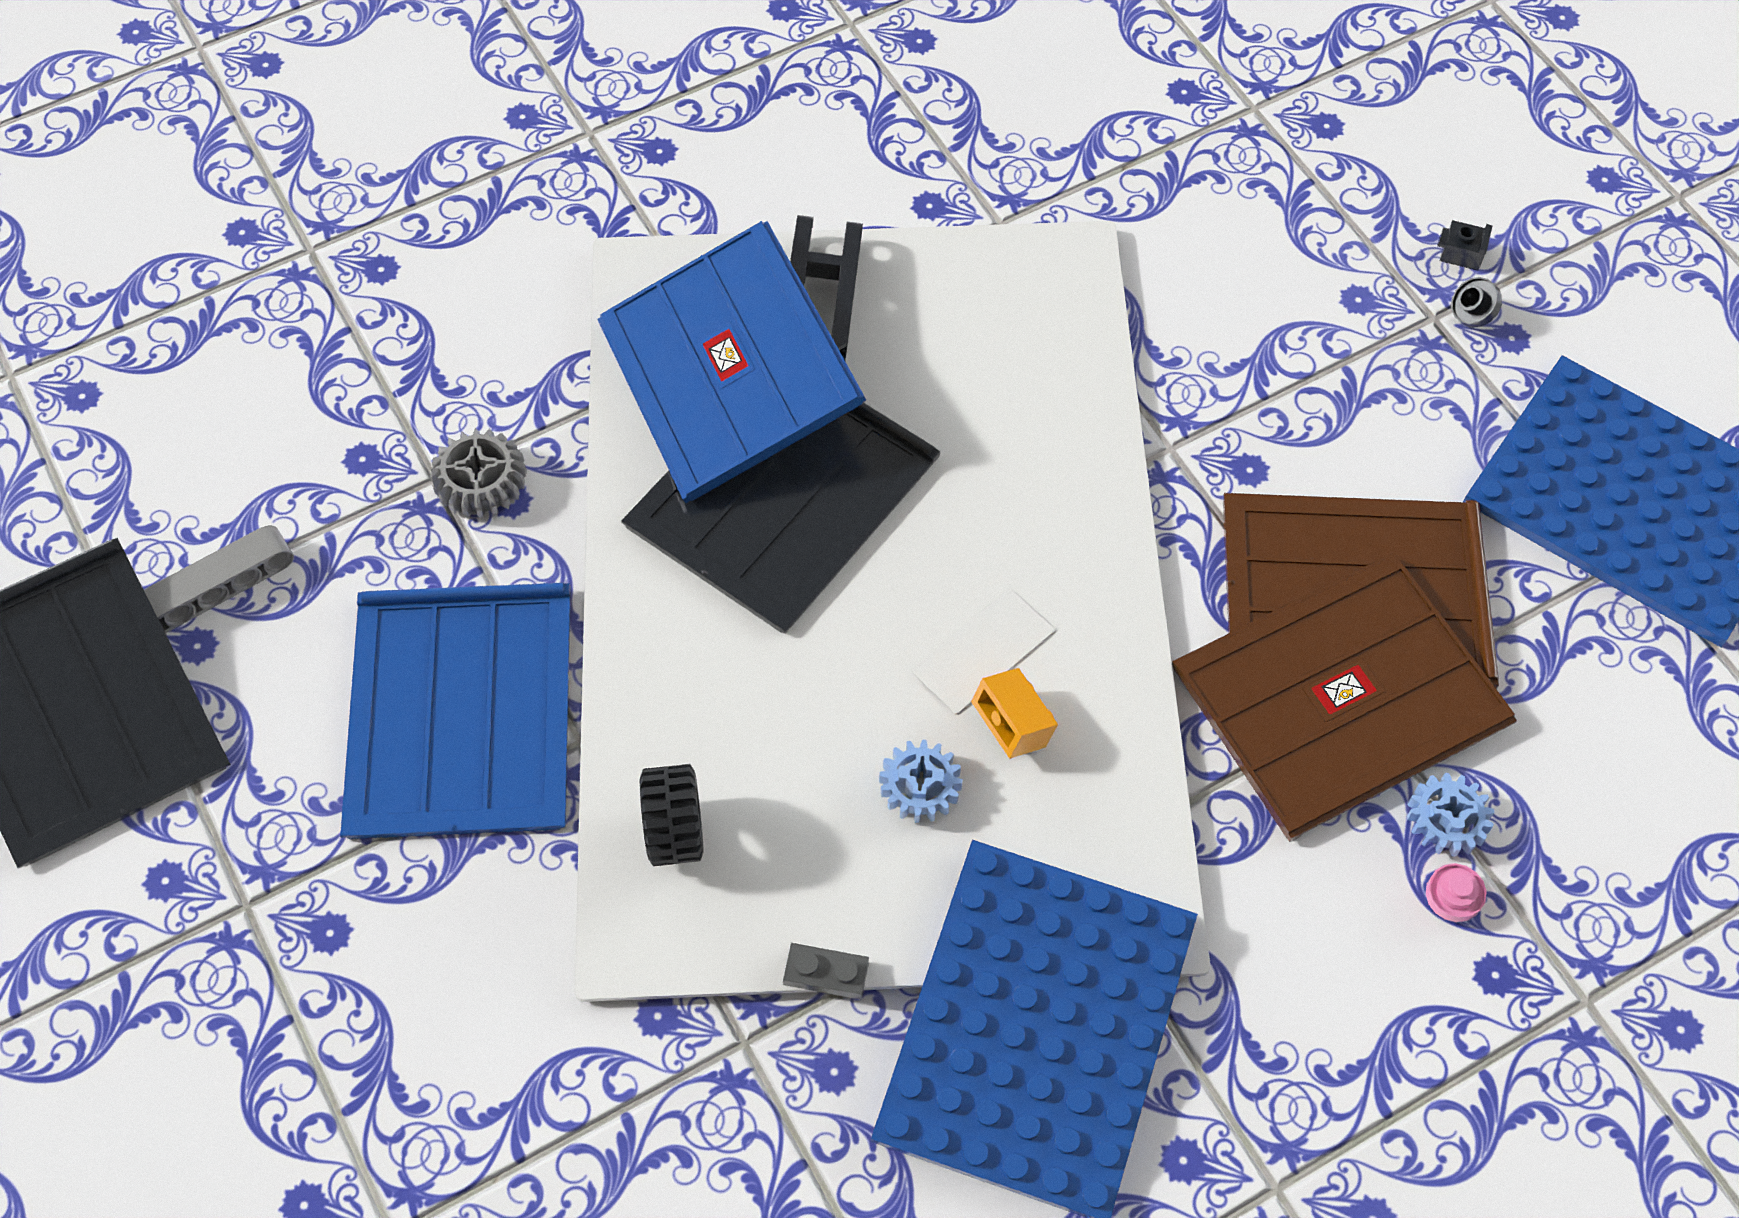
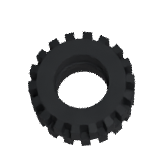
[639,764,704,867]

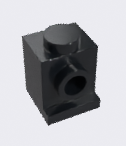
[1437,220,1493,271]

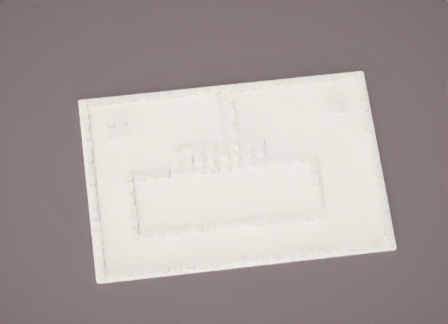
[575,221,1210,1002]

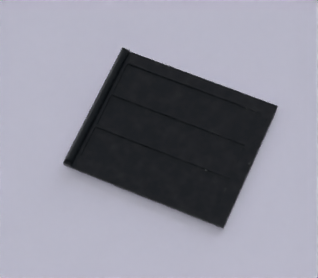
[621,402,940,634]
[0,538,231,869]

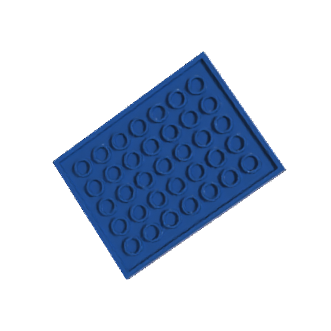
[1463,355,1739,648]
[870,839,1198,1218]

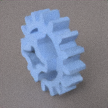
[879,740,963,823]
[1407,773,1494,857]

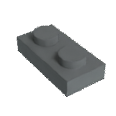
[783,943,869,1000]

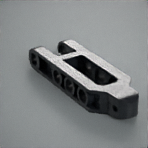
[790,215,863,362]

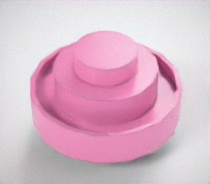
[1426,863,1487,922]

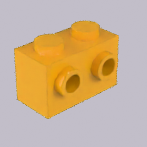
[971,668,1058,759]

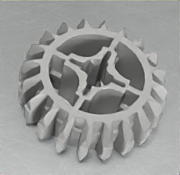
[430,428,527,519]

